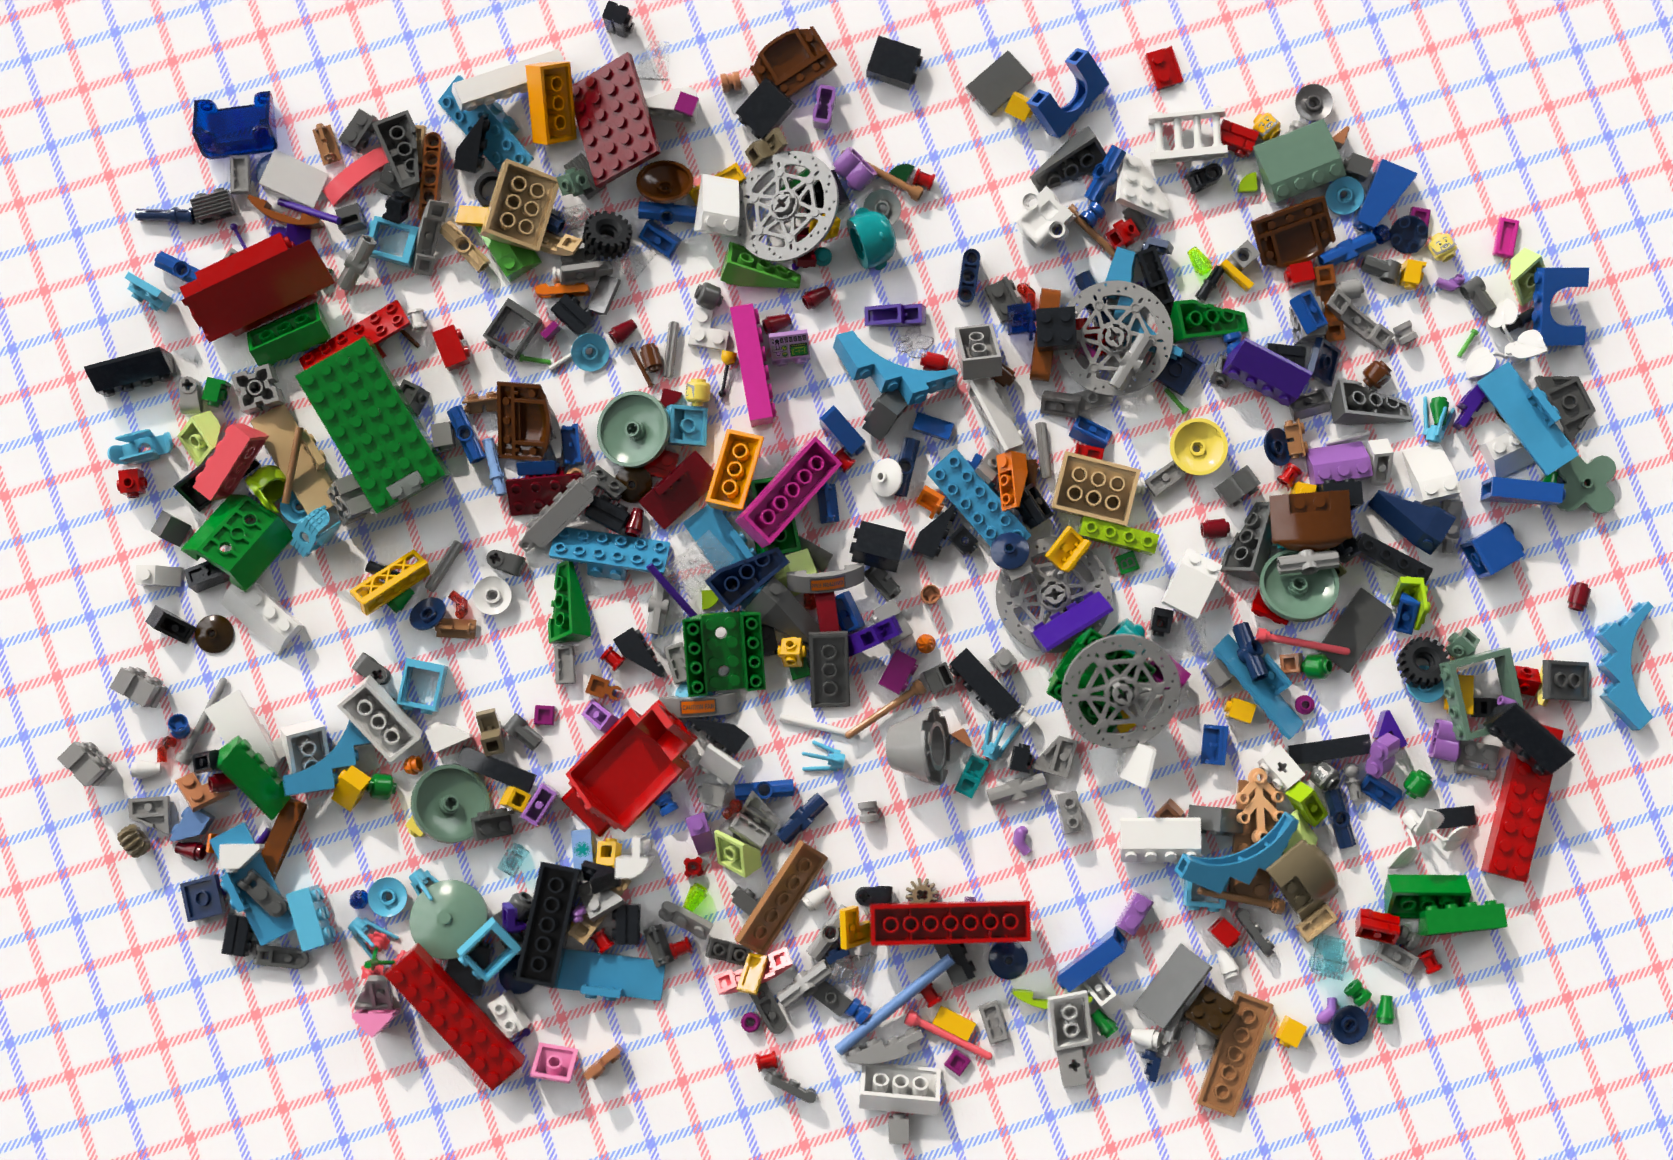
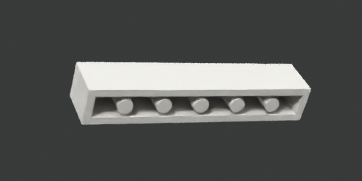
[452,48,565,112]

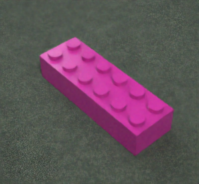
[730,303,777,427]
[735,436,842,548]

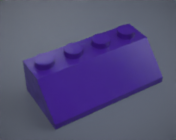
[1222,338,1313,407]
[1030,591,1114,653]

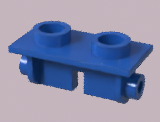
[817,483,840,524]

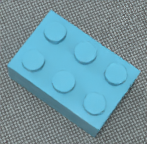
[285,885,336,952]

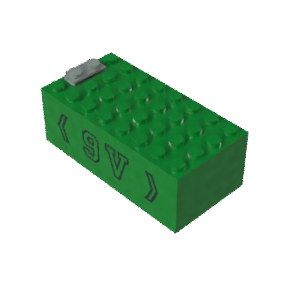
[295,337,451,514]

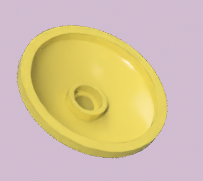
[1170,418,1228,476]

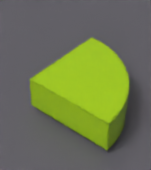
[1237,172,1258,193]
[701,590,719,610]

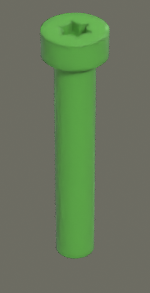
[1457,329,1479,358]
[519,354,551,365]
[1164,388,1189,414]

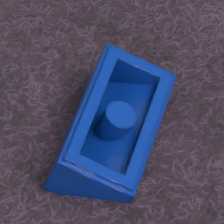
[638,220,682,258]
[1289,290,1328,334]
[912,412,954,442]
[1069,415,1113,449]
[516,460,559,476]
[835,591,865,633]
[1393,592,1420,635]
[1360,773,1402,811]

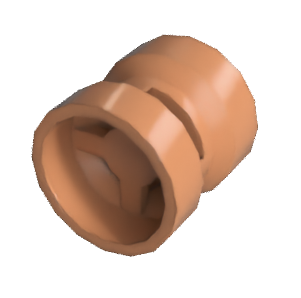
[720,71,742,93]
[920,584,940,605]

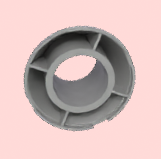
[886,706,950,786]

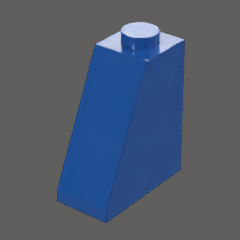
[819,405,866,458]

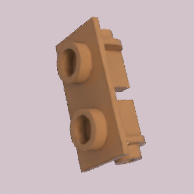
[312,123,342,166]
[462,391,497,414]
[1284,418,1308,459]
[435,618,477,639]

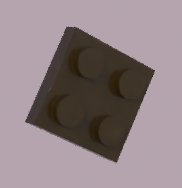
[1184,985,1239,1040]

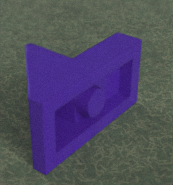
[271,224,312,245]
[1373,710,1408,748]

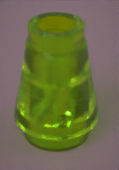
[1187,246,1213,276]
[683,883,708,912]

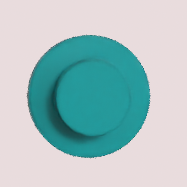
[814,247,832,266]

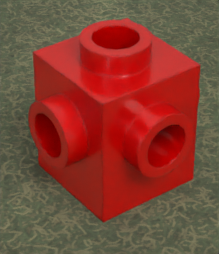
[1105,218,1141,250]
[117,468,148,498]
[1515,665,1541,696]

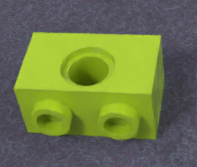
[1285,780,1329,827]

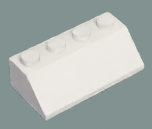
[967,377,1025,454]
[1478,421,1564,478]
[221,582,304,655]
[337,675,423,763]
[1120,818,1201,863]
[858,1063,941,1116]

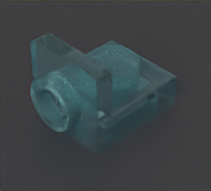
[497,842,530,878]

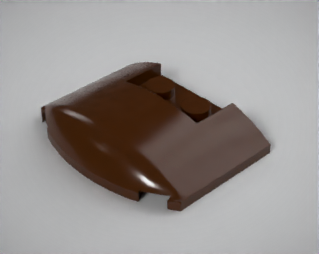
[750,26,837,99]
[1250,196,1336,268]
[497,381,552,461]
[1269,490,1352,551]

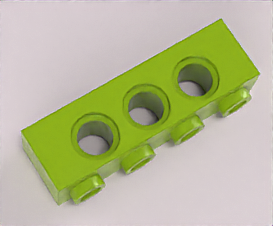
[1078,516,1159,556]

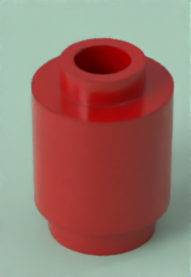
[920,351,949,371]

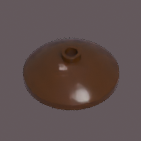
[636,160,694,204]

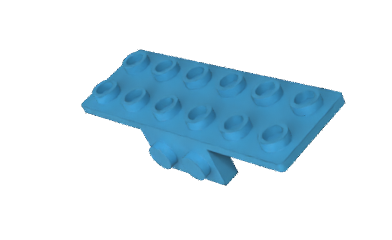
[438,75,534,172]
[1477,362,1579,476]
[928,449,1031,551]
[683,505,768,609]
[549,527,670,581]
[1213,634,1303,740]
[210,822,295,946]
[556,949,666,1001]

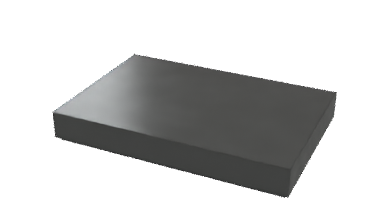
[966,50,1033,116]
[1542,660,1589,701]

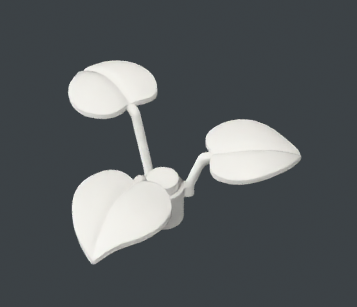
[1465,299,1548,379]
[1387,809,1470,869]

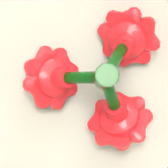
[361,932,406,980]

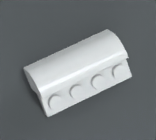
[615,835,655,878]

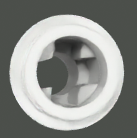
[131,760,162,779]
[801,885,831,912]
[1216,948,1239,979]
[1131,1029,1161,1049]

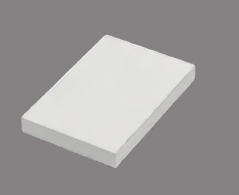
[259,149,329,209]

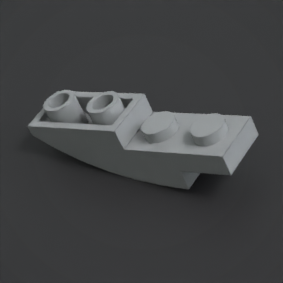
[846,1027,924,1064]

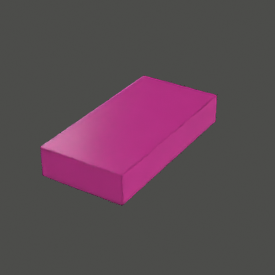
[1492,217,1520,259]

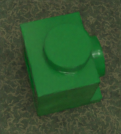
[202,377,232,408]

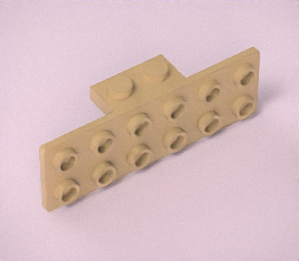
[250,404,335,515]

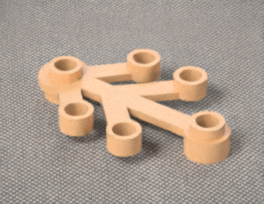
[1235,768,1285,843]

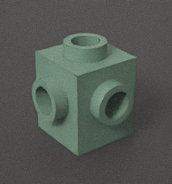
[556,167,590,197]
[1445,627,1480,659]

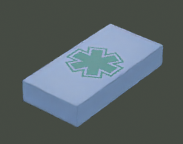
[571,829,594,869]

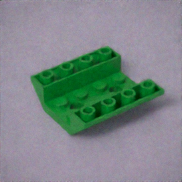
[181,494,293,592]
[682,611,766,697]
[1046,628,1156,733]

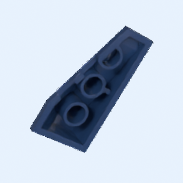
[1367,490,1456,555]
[705,547,790,611]

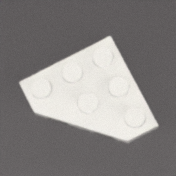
[1115,152,1169,222]

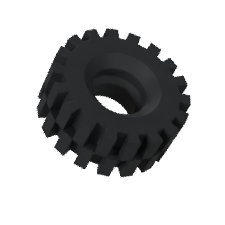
[582,211,633,260]
[1396,637,1451,689]

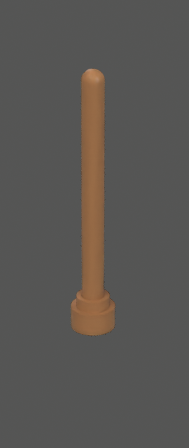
[841,150,925,202]
[1068,203,1116,258]
[845,679,927,739]
[1197,887,1286,915]

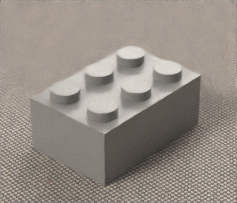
[955,323,1002,380]

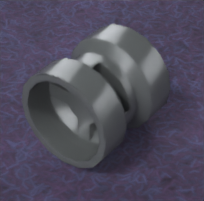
[1396,925,1421,952]

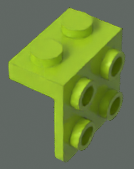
[1390,576,1431,630]

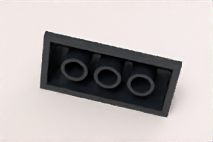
[84,346,177,397]
[1483,702,1575,776]

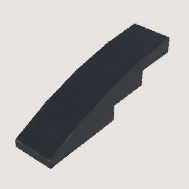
[1136,246,1175,323]
[1288,734,1371,764]
[456,745,537,793]

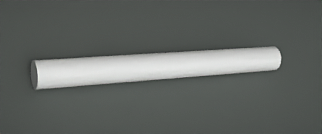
[780,714,856,739]

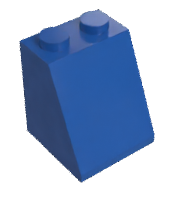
[1460,522,1525,579]

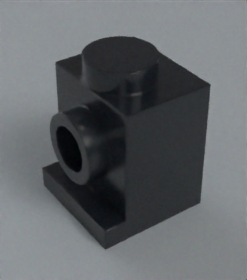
[382,191,411,224]
[948,524,978,556]
[1148,607,1174,637]
[1008,743,1033,773]

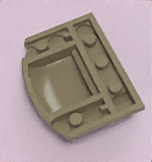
[1266,839,1338,921]

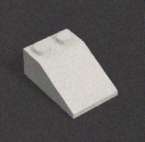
[645,86,699,124]
[694,174,739,238]
[1402,443,1461,505]
[1161,548,1222,620]
[280,719,329,774]
[1116,739,1157,789]
[699,743,744,786]
[1047,990,1093,1051]

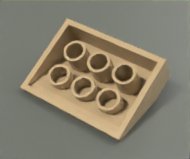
[480,159,559,252]
[1050,451,1141,526]

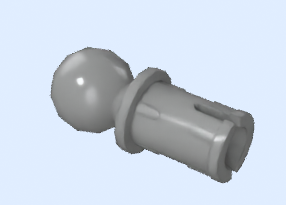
[1344,763,1363,800]

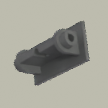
[586,465,627,502]
[864,567,901,602]
[643,924,675,968]

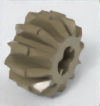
[117,824,150,858]
[905,878,939,903]

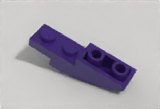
[1452,384,1489,430]
[848,615,903,657]

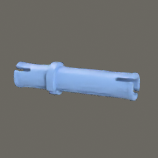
[482,437,507,496]

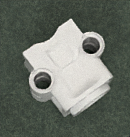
[1013,186,1076,249]

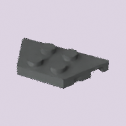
[1534,375,1596,442]

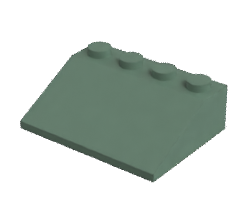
[1252,119,1346,203]

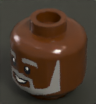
[1362,360,1392,389]

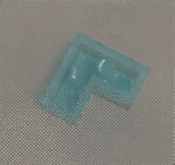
[1309,933,1347,981]

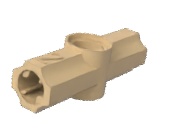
[440,220,491,273]

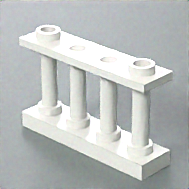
[1148,106,1228,165]

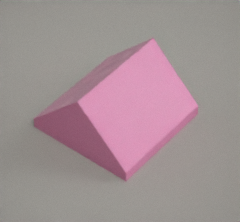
[352,1008,400,1038]
[530,1042,578,1084]

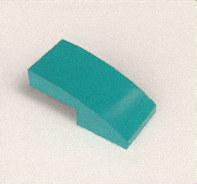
[955,753,990,799]

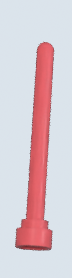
[1256,628,1350,655]
[904,1009,993,1060]

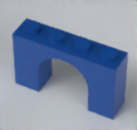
[1027,48,1109,139]
[1532,267,1589,346]

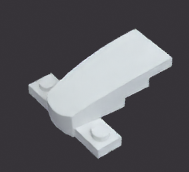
[204,690,286,768]

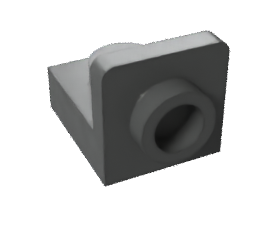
[1209,354,1232,388]

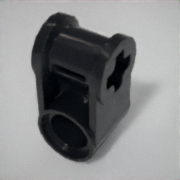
[1184,163,1223,194]
[855,886,893,906]

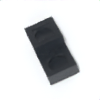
[1471,698,1501,718]
[1433,805,1477,829]

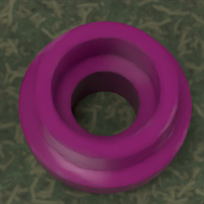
[1295,695,1315,715]
[741,1012,761,1032]

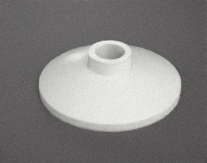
[871,458,903,497]
[473,576,512,615]

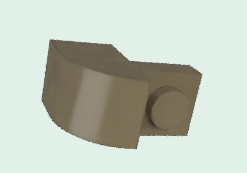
[745,127,788,168]
[476,708,505,757]

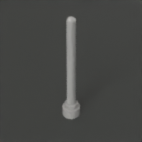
[175,677,227,766]

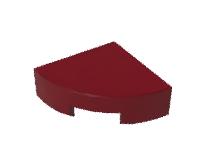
[660,388,683,408]

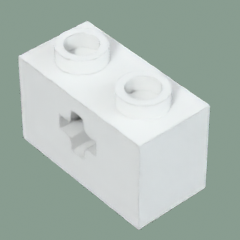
[1257,744,1305,792]
[487,990,531,1038]

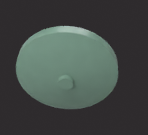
[597,391,671,468]
[1259,549,1339,622]
[410,764,490,844]
[409,880,489,960]

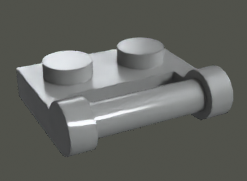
[1454,740,1500,781]

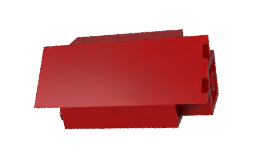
[179,232,335,343]
[561,699,698,837]

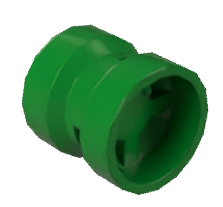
[1344,979,1372,1007]

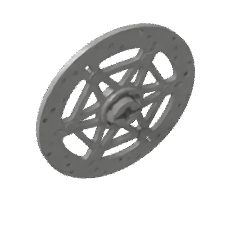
[737,151,839,262]
[1058,280,1173,396]
[996,537,1112,653]
[1062,634,1181,748]

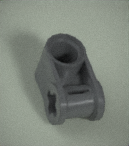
[486,550,526,577]
[352,652,391,685]

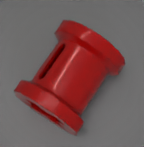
[912,168,936,191]
[835,448,856,473]
[1277,463,1302,488]
[600,646,626,672]
[590,928,615,954]
[669,936,694,960]
[1417,948,1443,974]
[919,982,943,1008]
[756,1050,778,1072]

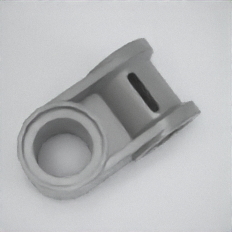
[179,376,204,415]

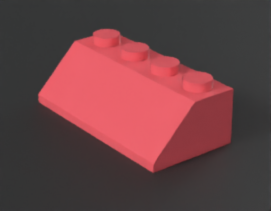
[193,423,269,501]

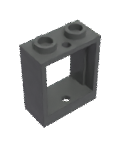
[483,298,543,360]

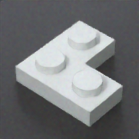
[688,307,729,351]

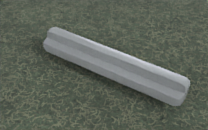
[663,321,679,378]
[1035,422,1052,479]
[425,540,464,592]

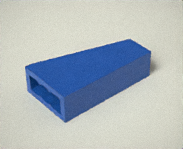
[1352,159,1418,233]
[1480,477,1566,505]
[1057,926,1128,992]

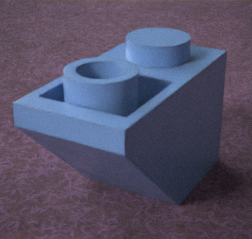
[169,807,216,842]

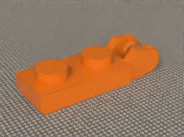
[535,282,591,299]

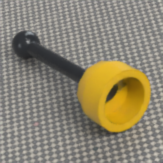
[718,351,737,397]

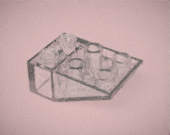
[665,530,735,600]

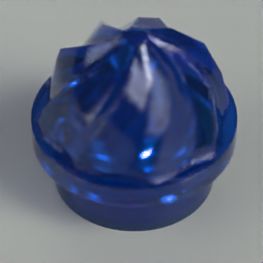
[1372,224,1391,244]
[349,890,369,909]

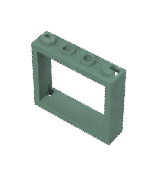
[1439,647,1524,741]

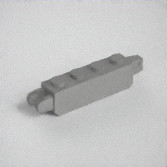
[518,472,600,552]

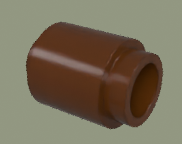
[640,343,663,373]
[992,363,1016,387]

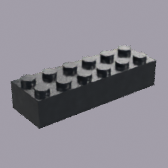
[515,862,582,988]

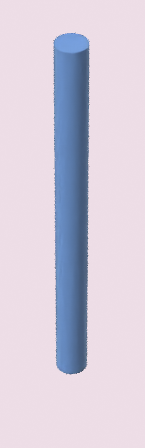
[834,954,955,1056]

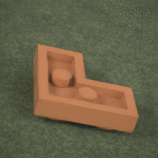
[175,772,230,813]
[583,1043,623,1081]

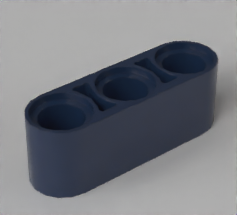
[957,249,980,307]

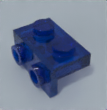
[1007,302,1036,341]

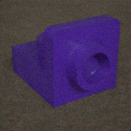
[502,902,526,933]

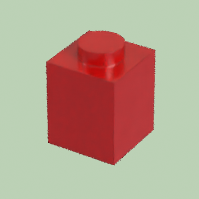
[1284,260,1316,288]
[1207,916,1241,948]

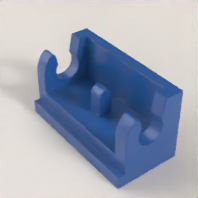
[561,423,584,467]
[1200,724,1229,766]

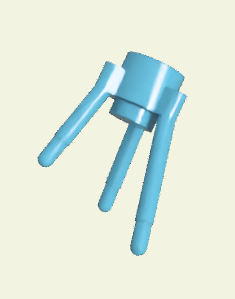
[1422,396,1455,443]
[981,721,1022,761]
[802,741,845,772]
[409,868,439,901]
[348,917,399,959]

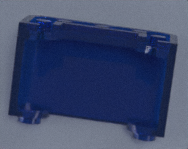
[192,91,278,159]

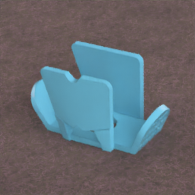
[107,429,173,464]
[290,505,341,558]

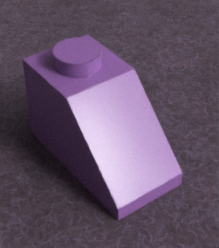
[581,699,620,733]
[685,812,716,855]

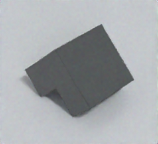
[335,203,367,235]
[151,510,192,547]
[923,662,956,695]

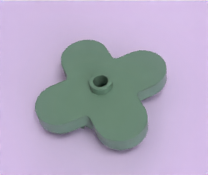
[1556,456,1616,514]

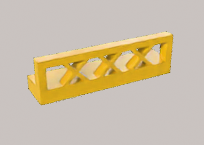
[350,549,430,616]

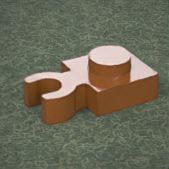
[585,674,622,701]

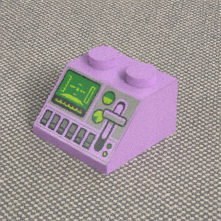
[769,329,810,366]

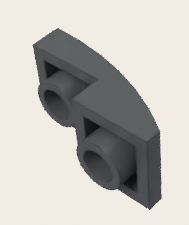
[705,937,750,966]

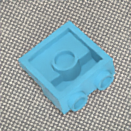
[124,271,174,312]
[666,404,708,447]

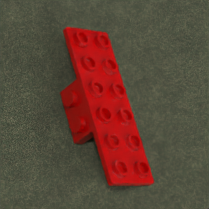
[299,300,411,370]

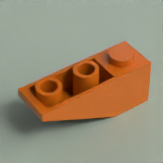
[996,450,1028,512]

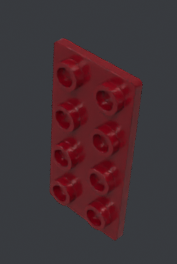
[639,451,714,529]
[505,466,588,516]

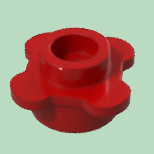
[683,857,704,877]

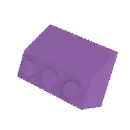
[1305,441,1373,487]

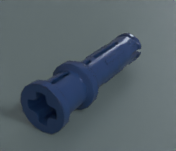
[135,207,196,225]

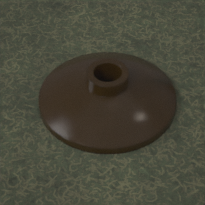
[615,467,653,503]
[195,615,234,653]

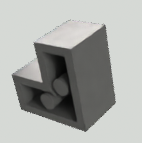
[862,389,908,442]
[1188,805,1244,837]

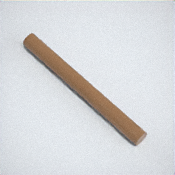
[281,426,304,504]

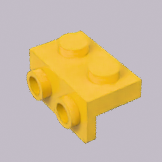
[1045,526,1091,573]

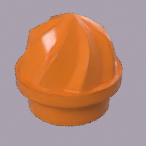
[916,634,936,654]
[403,755,423,775]

